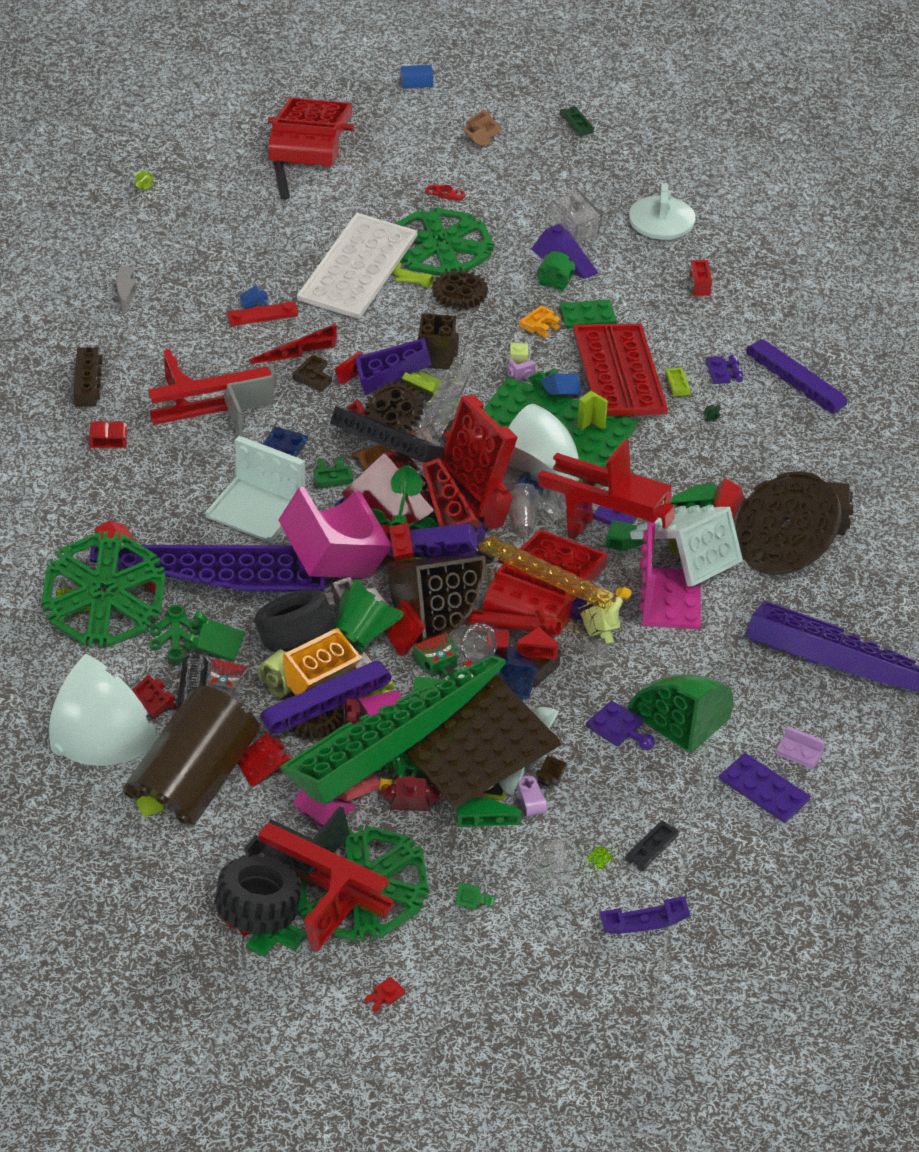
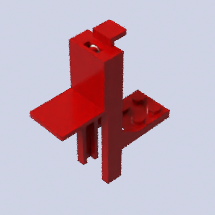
[538,439,675,540]

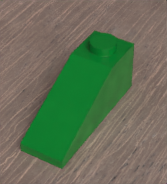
[456,797,522,827]

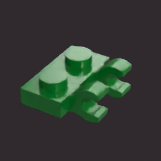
[313,457,353,488]

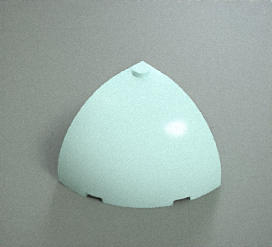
[506,404,579,496]
[49,654,157,766]

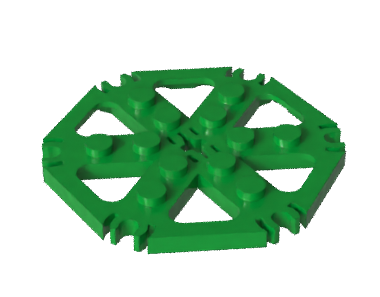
[395,207,494,276]
[41,531,166,648]
[298,825,429,943]

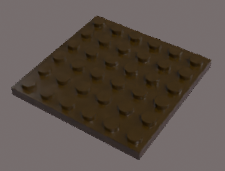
[404,675,561,809]

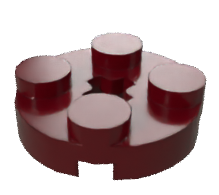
[345,698,360,724]

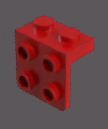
[238,733,292,786]

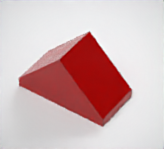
[517,627,558,660]

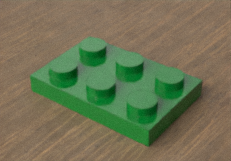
[559,299,617,329]

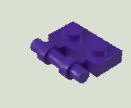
[706,354,743,384]

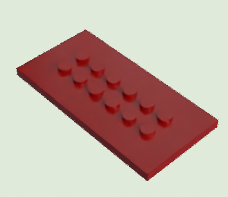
[573,324,668,416]

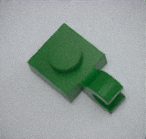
[455,882,496,909]

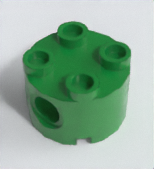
[537,251,576,291]

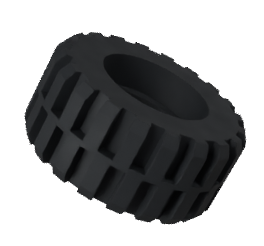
[215,855,302,934]

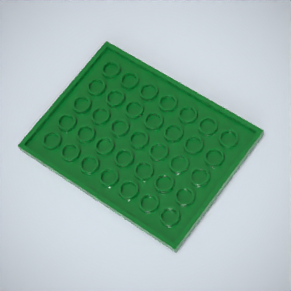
[483,377,638,487]

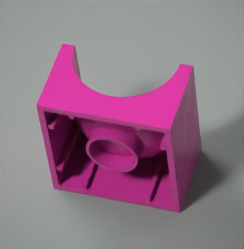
[278,487,392,578]

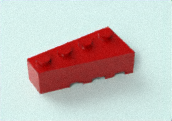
[422,458,482,529]

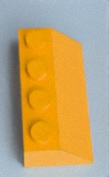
[283,628,362,695]

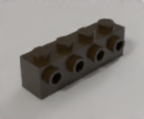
[73,347,103,407]

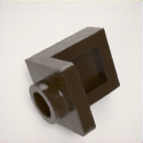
[535,755,567,787]

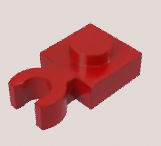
[364,976,405,1012]

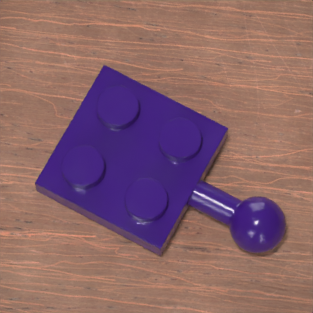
[586,700,655,750]

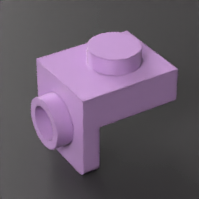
[507,359,536,381]

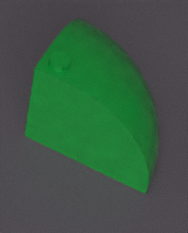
[628,674,733,754]

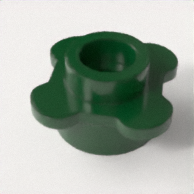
[703,404,721,422]

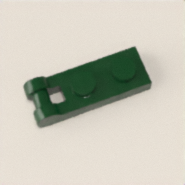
[560,106,594,136]

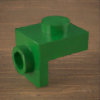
[528,368,558,389]

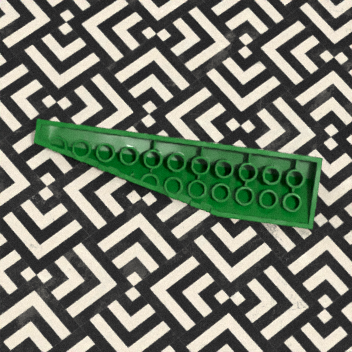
[280,655,506,805]

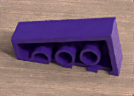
[390,523,477,561]

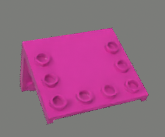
[639,522,701,629]

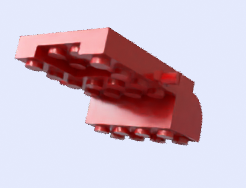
[268,97,354,167]
[441,394,518,529]
[483,529,608,639]

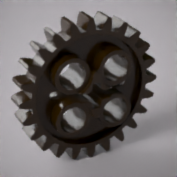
[432,269,488,310]
[365,381,424,431]

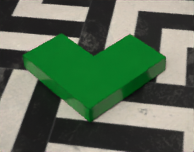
[246,925,307,958]

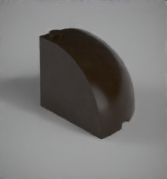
[387,555,486,643]

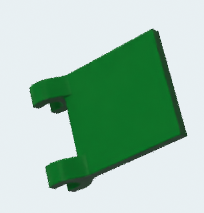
[182,611,245,661]

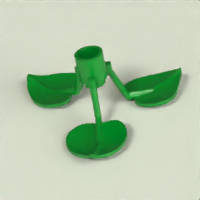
[371,466,440,530]

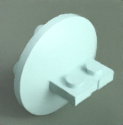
[629,183,695,240]

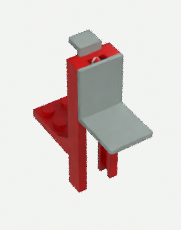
[148,349,277,437]

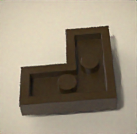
[292,354,332,392]

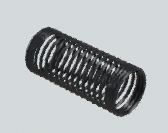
[177,654,208,708]

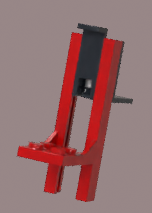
[244,806,395,952]

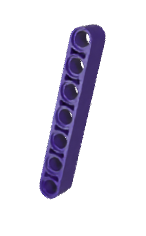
[746,339,847,414]
[260,660,392,734]

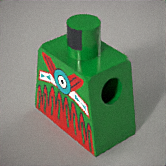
[413,633,457,678]

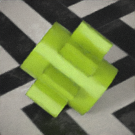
[134,170,154,190]

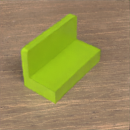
[577,391,608,430]

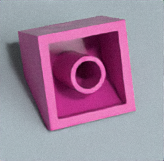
[293,789,356,827]

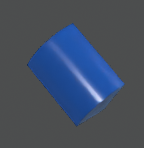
[400,65,433,88]
[541,373,582,395]

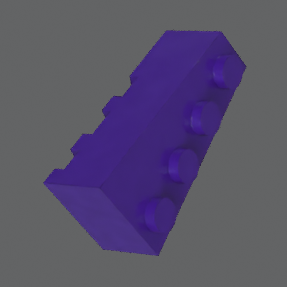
[356,338,432,396]

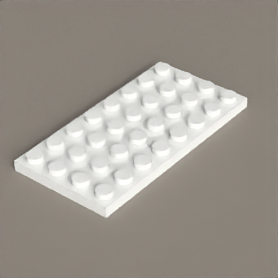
[297,213,417,319]

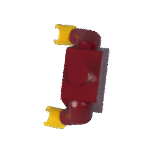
[379,776,440,811]

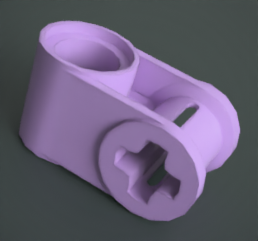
[517,776,547,817]

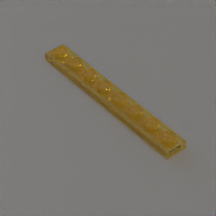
[479,536,616,609]

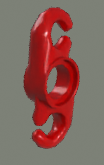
[425,184,466,201]

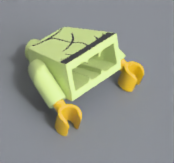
[578,587,632,645]

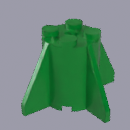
[331,579,404,654]

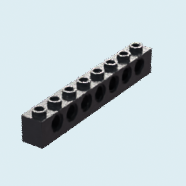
[330,406,445,463]

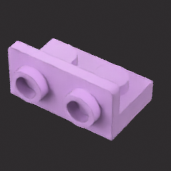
[775,726,825,769]

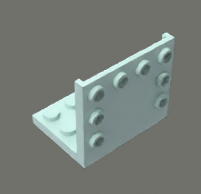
[205,436,305,543]
[630,505,743,586]

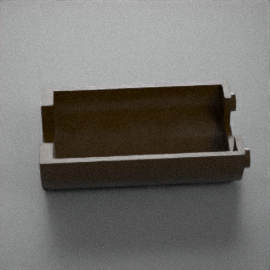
[123,685,261,825]

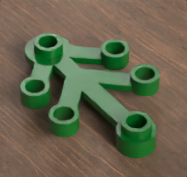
[150,605,202,665]

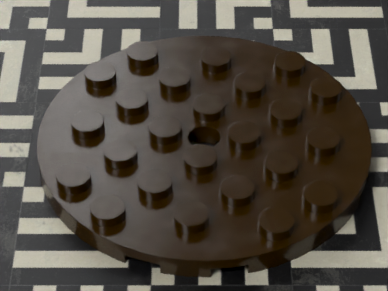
[733,471,841,575]

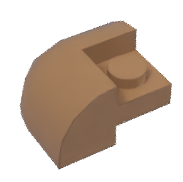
[463,110,502,145]

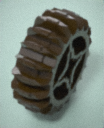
[291,706,344,742]

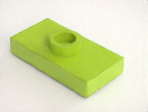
[665,367,691,397]

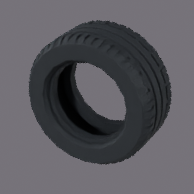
[254,589,334,652]

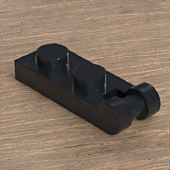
[625,820,679,871]

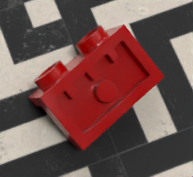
[132,675,177,719]

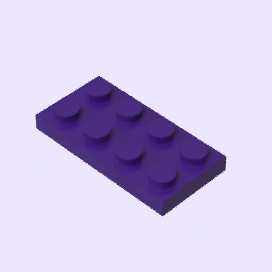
[719,753,811,823]

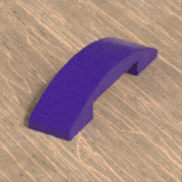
[599,896,690,934]

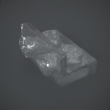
[538,488,567,525]

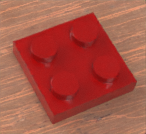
[384,600,425,656]

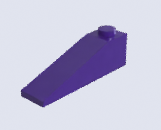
[531,224,598,279]

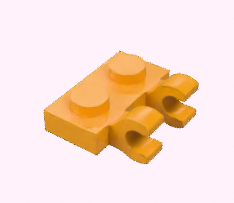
[519,305,561,338]

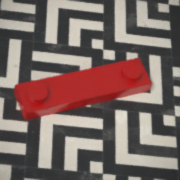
[227,302,298,327]

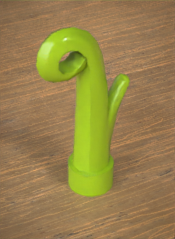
[391,262,434,288]

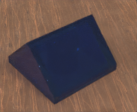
[499,646,538,700]

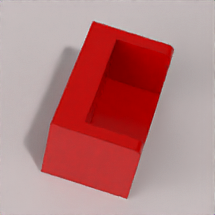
[689,260,712,296]

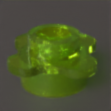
[588,846,613,869]

